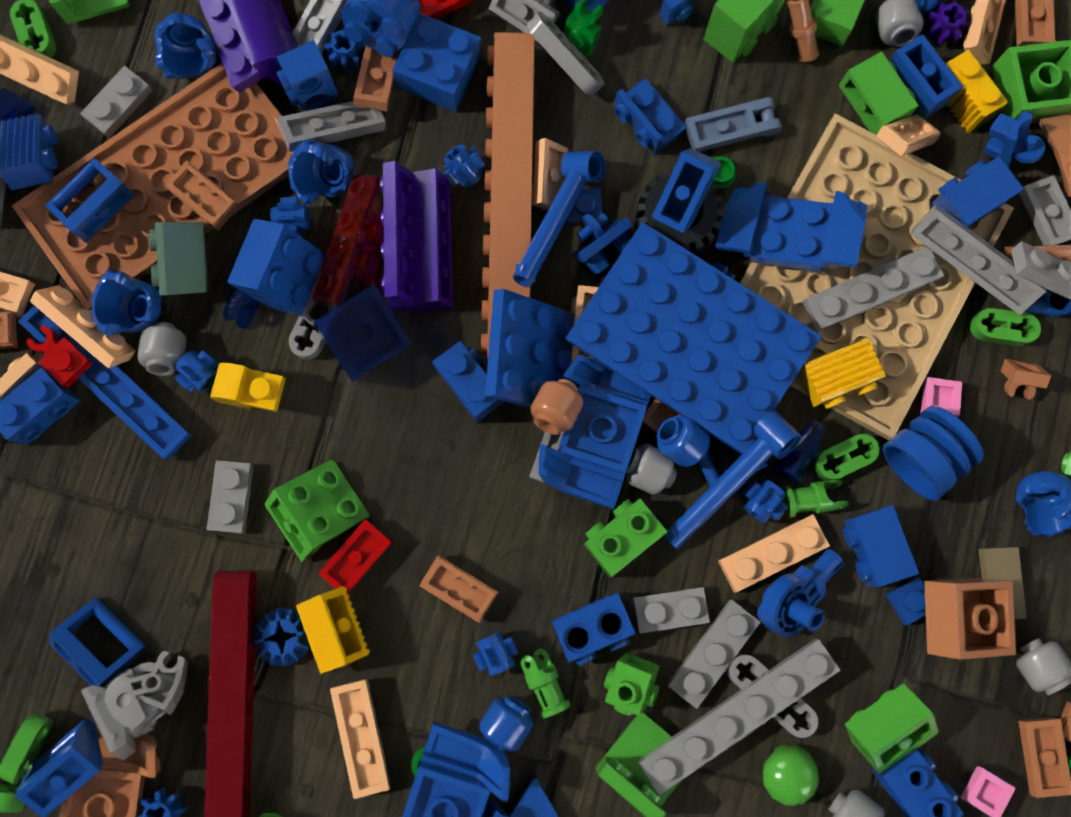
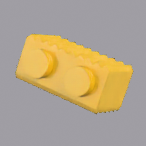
[946,50,1009,133]
[798,338,886,409]
[296,586,370,674]

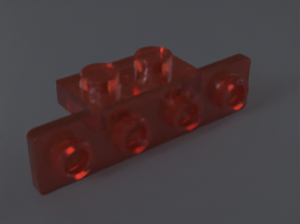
[312,175,384,305]

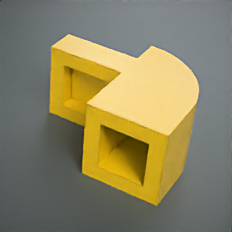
[210,363,286,412]

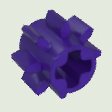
[925,1,970,45]

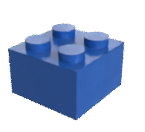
[392,13,482,113]
[227,219,326,316]

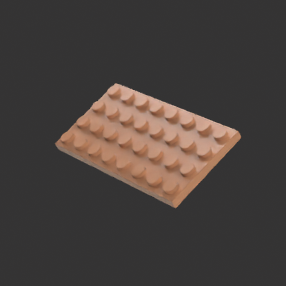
[12,63,294,311]

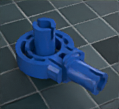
[757,549,844,638]

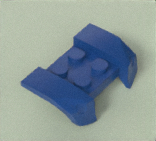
[716,183,867,272]
[539,355,651,510]
[402,721,510,817]

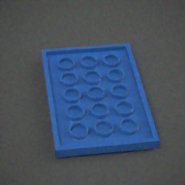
[565,222,822,455]

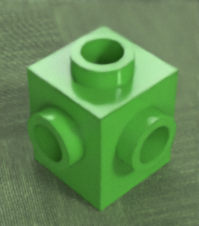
[604,652,660,716]

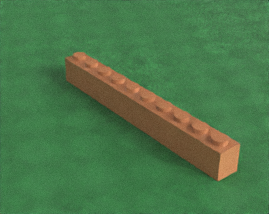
[481,32,534,359]

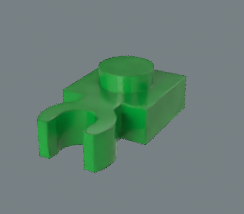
[563,0,603,58]

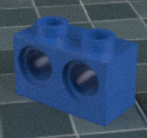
[276,40,340,112]
[551,593,635,665]

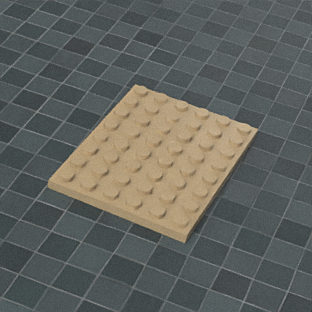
[740,113,1014,440]

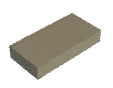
[979,547,1027,619]

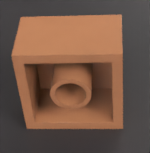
[924,578,1016,660]

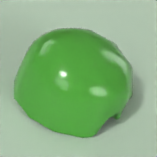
[763,744,819,806]

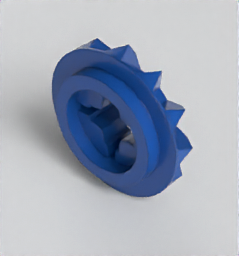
[253,608,310,666]

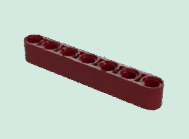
[204,570,257,817]

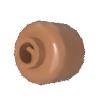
[531,379,583,435]

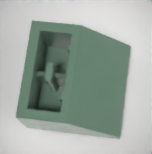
[149,222,208,295]

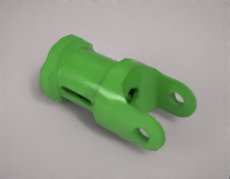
[782,480,849,518]
[521,648,571,719]

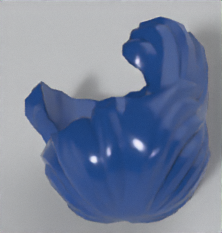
[155,12,217,80]
[288,139,354,205]
[91,270,162,336]
[1015,470,1071,538]

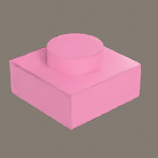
[920,377,962,417]
[960,766,1016,817]

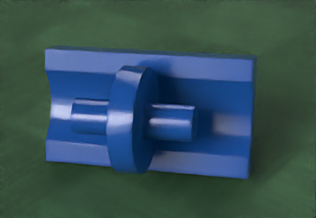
[984,111,1045,168]
[571,213,633,274]

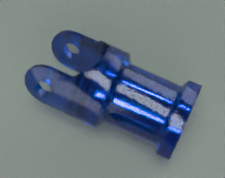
[223,288,260,329]
[772,421,824,484]

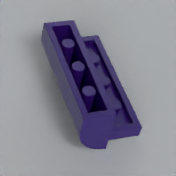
[199,0,298,93]
[380,161,453,312]

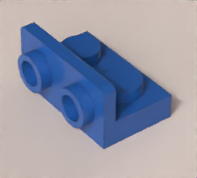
[614,78,687,155]

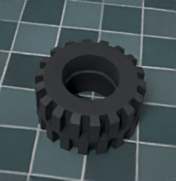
[634,170,724,257]

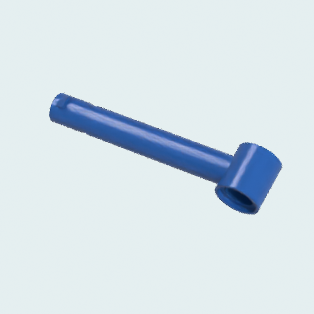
[512,151,606,287]
[664,411,802,549]

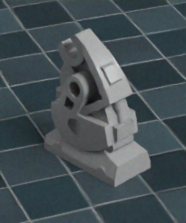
[81,651,188,760]

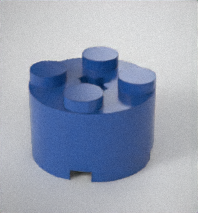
[342,0,420,57]

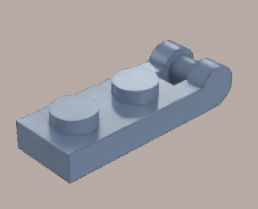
[684,97,782,152]

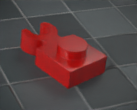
[26,325,93,388]

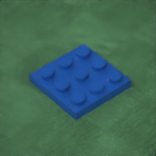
[485,289,575,408]

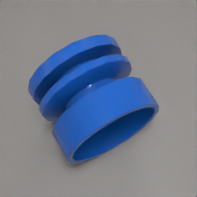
[883,405,984,501]

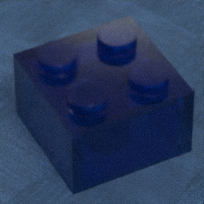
[312,284,412,382]

